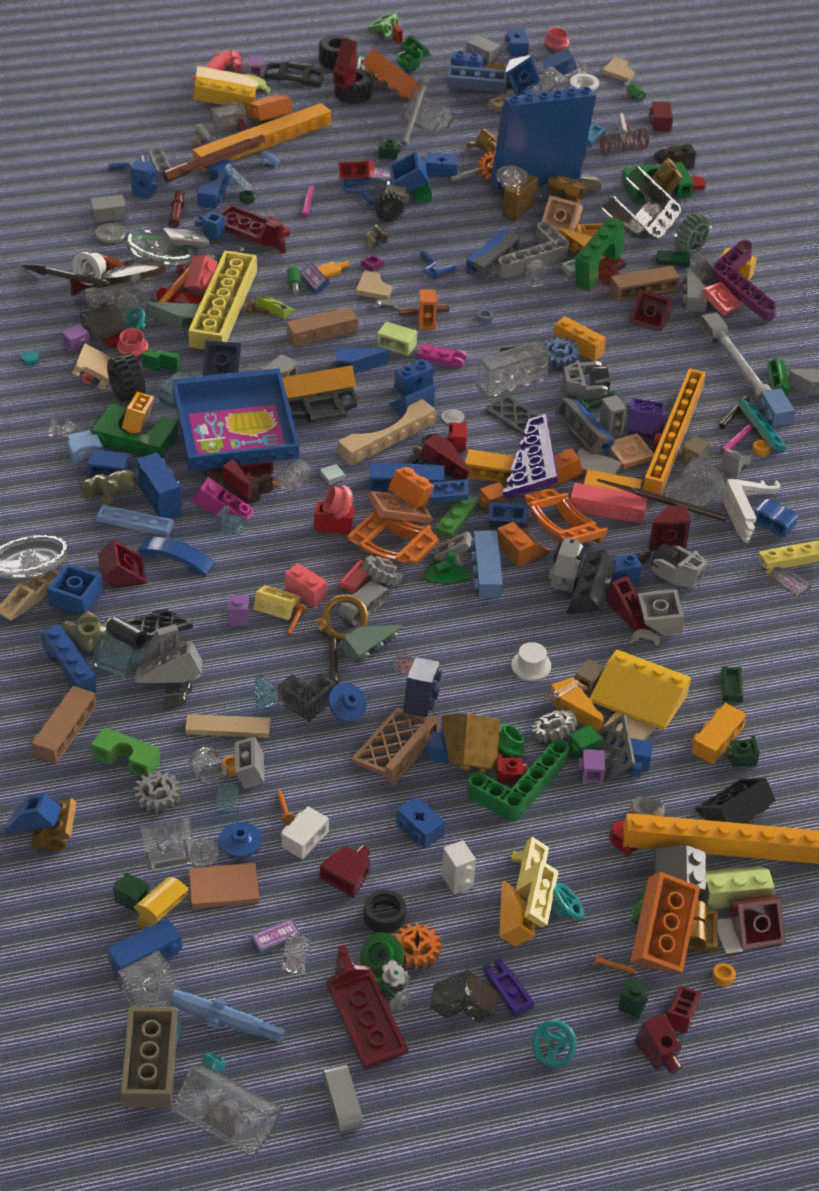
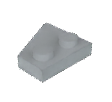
[140,624,179,665]

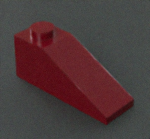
[606,576,653,631]

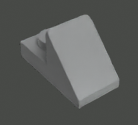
[692,252,714,282]
[722,450,752,477]
[434,531,472,566]

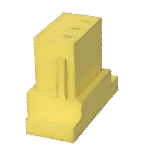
[512,849,525,864]

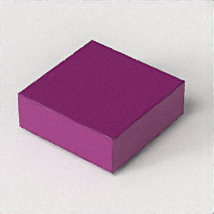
[361,254,384,272]

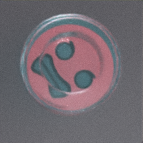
[394,654,414,674]

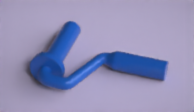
[108,155,147,169]
[341,178,375,205]
[420,250,456,279]

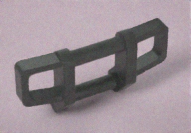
[264,60,324,87]
[288,387,358,423]

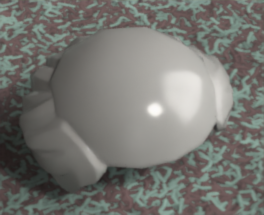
[630,796,665,816]

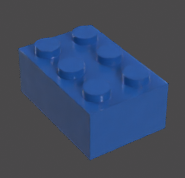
[137,452,183,519]

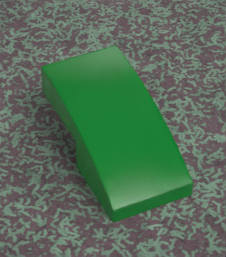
[142,351,180,372]

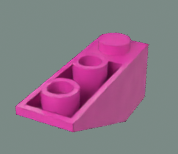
[191,477,254,523]

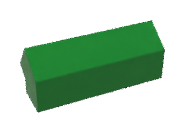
[767,357,790,397]

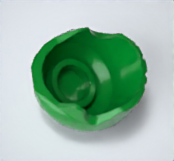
[397,48,422,72]

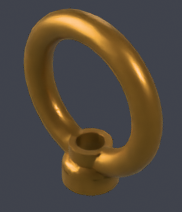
[316,595,369,641]

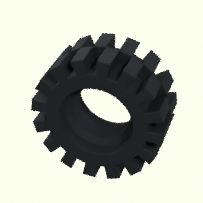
[374,191,404,222]

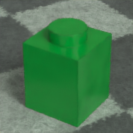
[568,725,602,760]

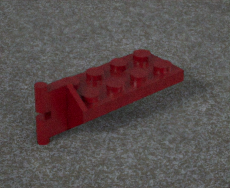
[218,204,286,253]
[326,945,408,1069]

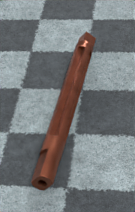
[162,134,266,182]

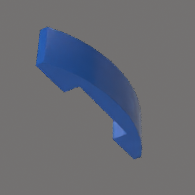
[138,537,215,577]

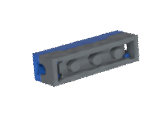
[466,229,520,280]
[554,398,616,455]

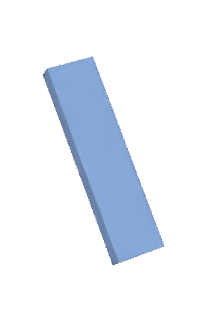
[96,505,174,537]

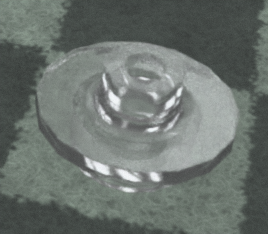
[496,166,528,189]

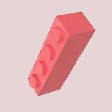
[570,483,647,524]

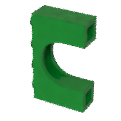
[621,162,694,203]
[575,216,624,291]
[93,404,178,459]

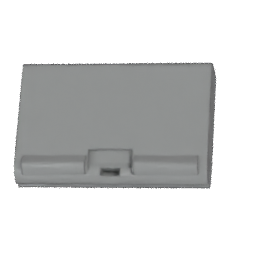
[162,228,209,248]
[576,448,623,476]

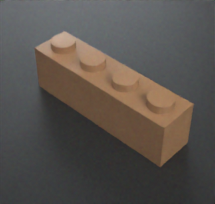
[609,266,680,301]
[286,307,358,347]
[31,686,96,764]

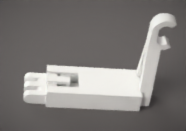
[721,479,780,543]

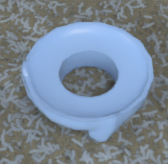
[261,151,280,168]

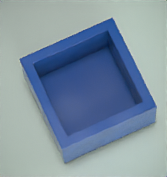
[389,151,429,194]

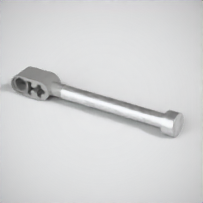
[699,312,771,401]

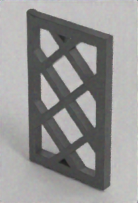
[485,394,540,436]
[597,714,635,782]

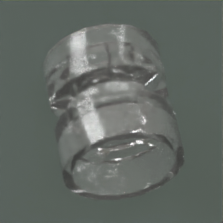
[277,459,311,492]

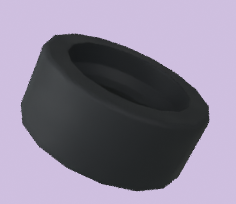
[363,889,406,933]

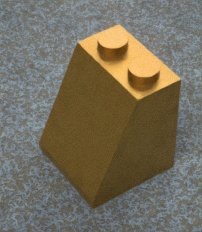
[502,167,538,222]
[441,713,500,774]

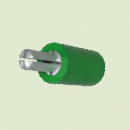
[623,81,646,102]
[287,267,301,294]

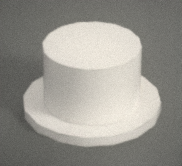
[570,74,599,92]
[72,252,106,285]
[511,642,551,682]

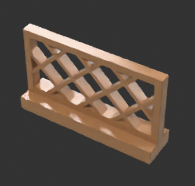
[351,707,440,785]

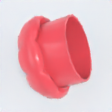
[544,27,570,51]
[117,328,148,358]
[323,485,353,519]

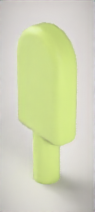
[245,73,271,93]

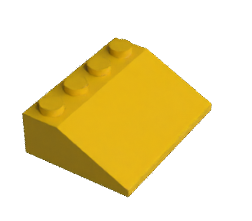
[193,66,257,109]
[590,649,691,730]

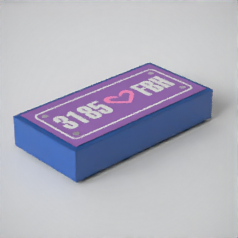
[300,262,330,294]

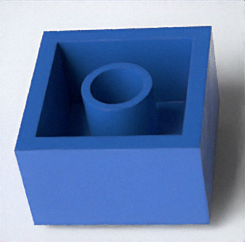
[47,563,103,616]

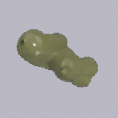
[80,470,136,506]

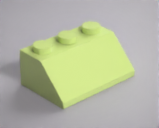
[702,866,775,909]

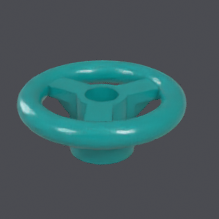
[120,307,146,333]
[552,882,585,920]
[532,1020,577,1068]

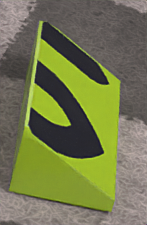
[257,296,294,319]

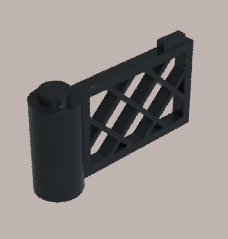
[106,609,193,650]

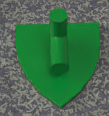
[423,551,472,584]

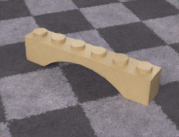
[338,399,436,466]

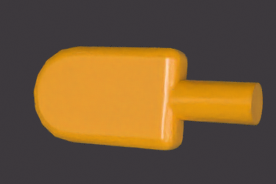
[317,261,350,279]

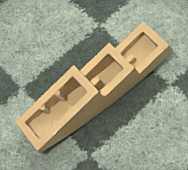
[0,565,60,621]

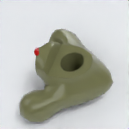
[61,611,112,653]

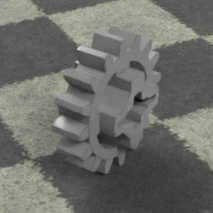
[362,555,403,586]
[532,709,577,743]
[134,770,181,813]

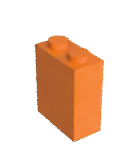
[245,94,293,121]

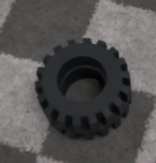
[319,35,349,69]
[335,68,372,104]
[107,353,145,402]

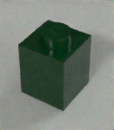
[113,873,149,913]

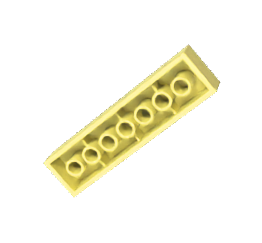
[188,250,257,349]

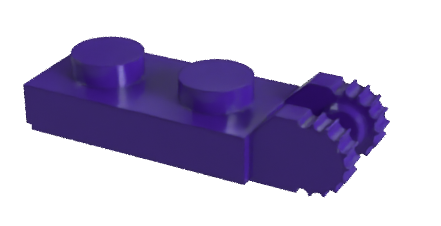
[482,959,535,1017]

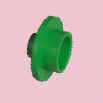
[498,724,525,758]
[360,932,404,978]

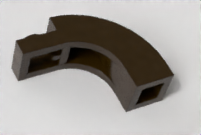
[206,467,273,504]

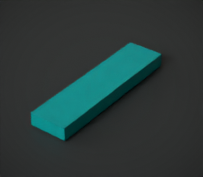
[738,400,787,452]

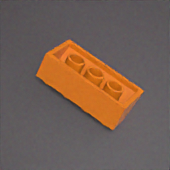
[362,48,419,101]
[630,872,700,973]

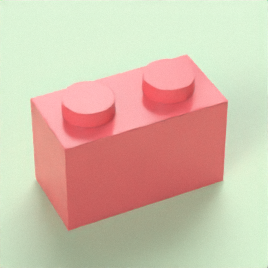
[184,255,218,294]
[285,563,327,608]

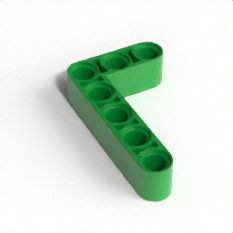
[467,740,569,821]

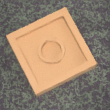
[609,433,654,470]

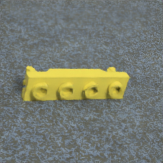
[758,540,819,574]

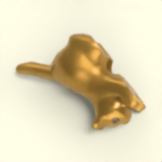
[466,129,497,155]

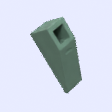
[147,302,198,330]
[338,624,402,663]

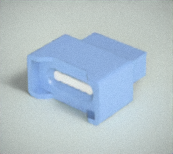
[67,430,103,465]

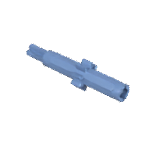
[170,989,286,1043]

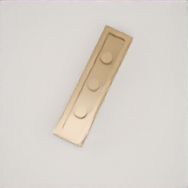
[185,714,270,738]

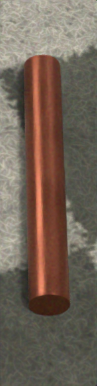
[398,304,449,315]

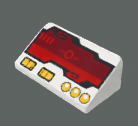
[618,113,633,143]

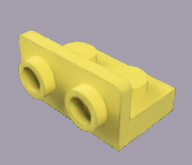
[253,585,301,620]

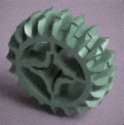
[673,212,712,255]

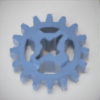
[542,336,579,368]

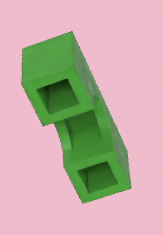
[91,727,161,777]

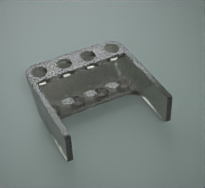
[601,166,681,240]

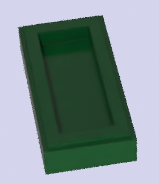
[656,250,690,267]
[721,667,744,702]

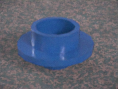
[328,683,367,723]
[219,822,262,858]

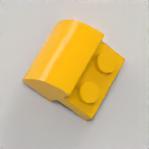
[134,877,188,929]

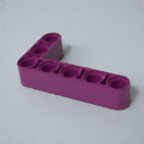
[713,240,776,321]

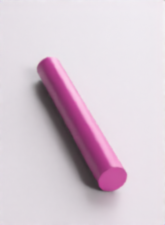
[302,185,314,218]
[721,422,755,453]

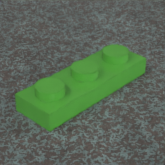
[435,497,478,539]

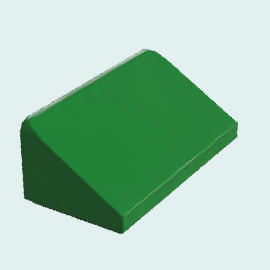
[400,35,430,57]
[412,183,432,203]

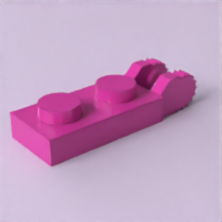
[417,343,468,367]

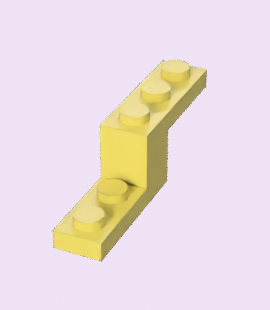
[515,837,558,928]

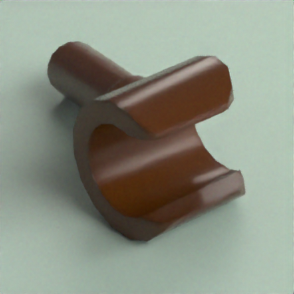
[245,299,269,314]

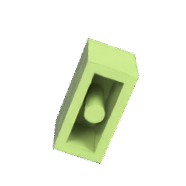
[377,321,417,356]

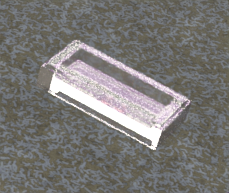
[769,567,811,598]

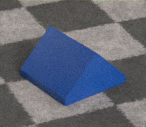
[505,55,541,96]
[389,384,435,417]

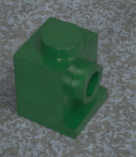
[378,137,401,159]
[726,736,760,767]
[618,977,648,1019]

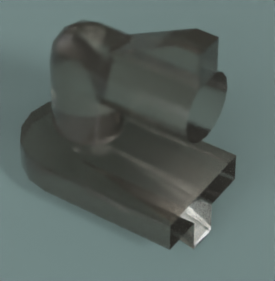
[164,682,192,710]

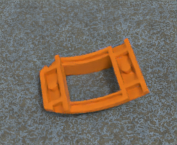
[524,489,608,544]
[347,510,438,565]

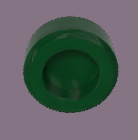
[239,190,255,204]

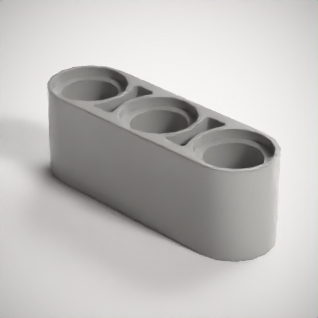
[149,147,171,186]
[338,580,390,625]
[323,1065,363,1133]

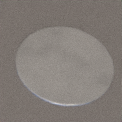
[441,409,464,424]

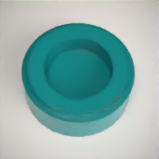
[21,350,40,366]
[201,1052,226,1072]

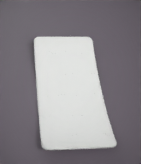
[718,918,744,954]

